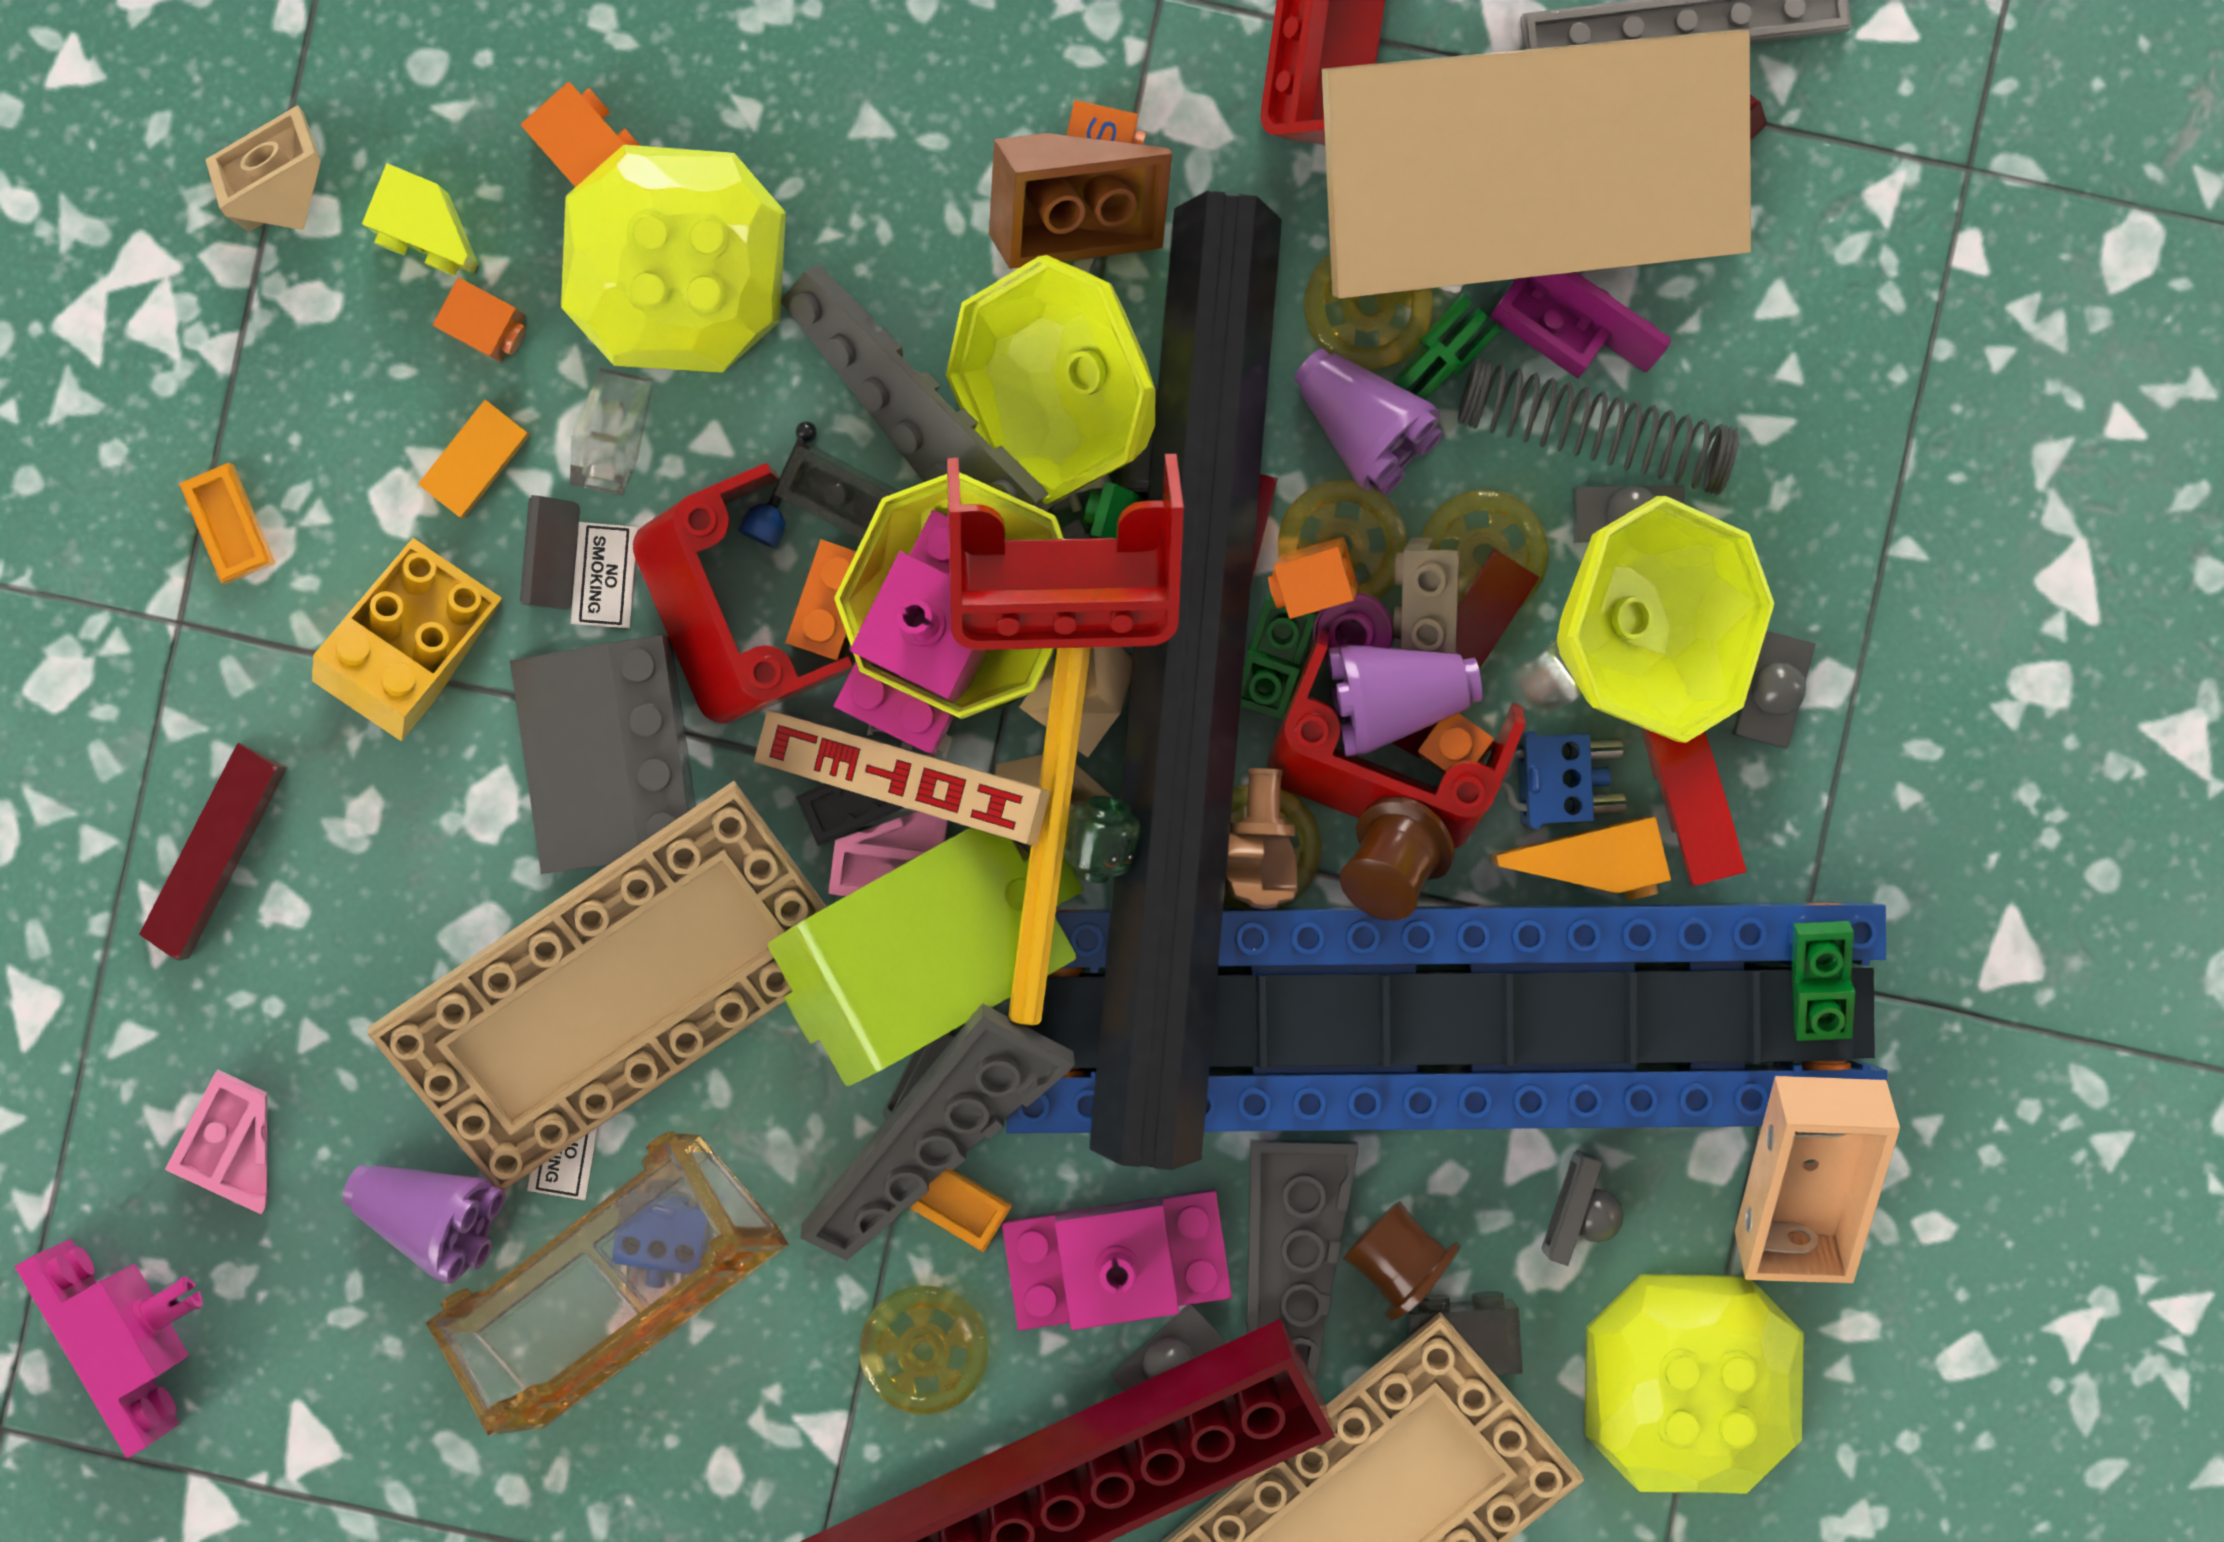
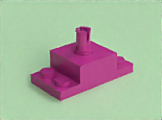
[833,509,988,756]
[1002,1188,1232,1331]
[14,1239,203,1458]

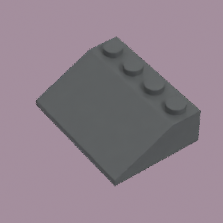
[510,635,696,874]

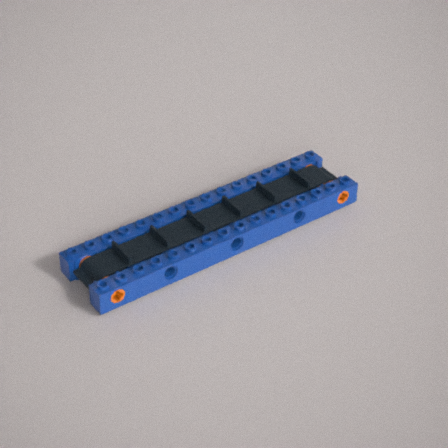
[1006,902,1888,1133]

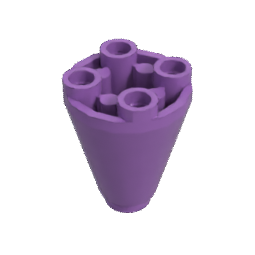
[1294,349,1443,496]
[1327,645,1483,757]
[343,1165,505,1284]

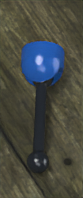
[738,421,817,549]

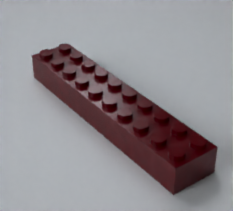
[800,1319,1336,1542]

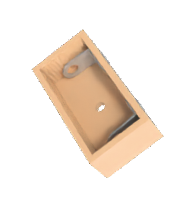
[1734,1076,1900,1283]

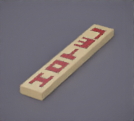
[754,710,1051,845]

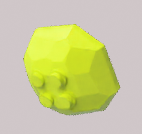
[561,145,786,373]
[946,255,1155,504]
[834,472,1064,719]
[1557,496,1775,743]
[1584,1274,1804,1494]

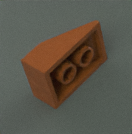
[989,133,1172,269]

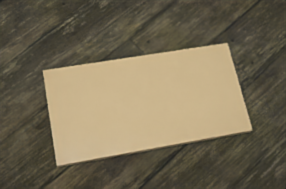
[1322,29,1751,298]
[368,781,827,1191]
[1161,1312,1584,1542]

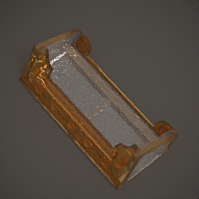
[426,1131,789,1436]

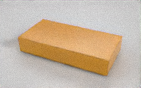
[418,400,530,519]
[179,462,276,584]
[909,1168,1012,1253]

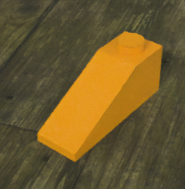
[1490,816,1671,900]

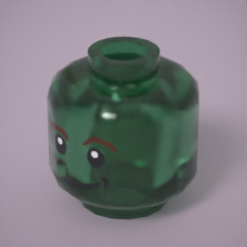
[1063,796,1141,883]

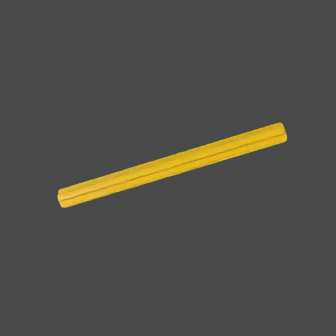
[1008,647,1091,1025]

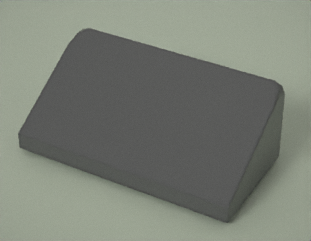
[520,495,580,610]

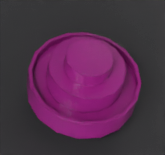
[1313,592,1394,665]

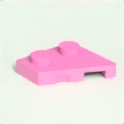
[828,812,948,896]
[165,1070,268,1215]

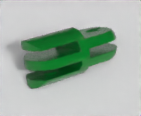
[1394,292,1502,400]

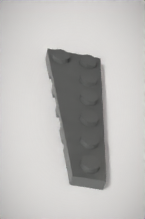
[781,264,1049,507]
[801,1003,1075,1261]
[1247,1139,1358,1381]

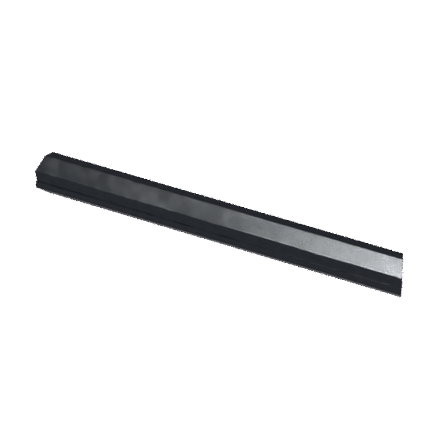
[1089,190,1282,1170]

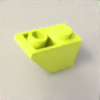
[362,163,478,276]

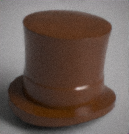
[1340,796,1455,921]
[1343,1201,1461,1321]

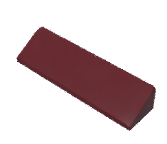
[1392,548,1540,759]
[139,743,287,961]

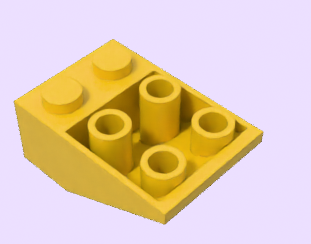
[312,538,502,742]

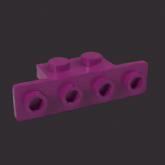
[1489,272,1672,379]

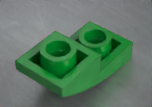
[1083,481,1146,539]
[1240,595,1317,720]
[1792,921,1856,1041]

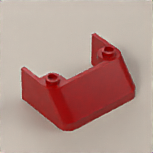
[1260,0,1385,145]
[947,454,1184,650]
[633,462,856,724]
[1267,627,1526,849]

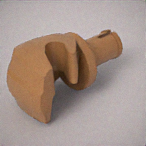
[1225,768,1297,910]

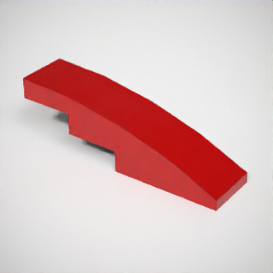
[1640,727,1747,886]

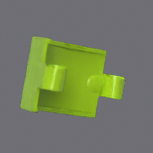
[767,827,1085,1086]

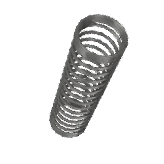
[1458,357,1740,496]

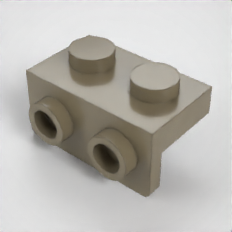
[1393,537,1460,654]

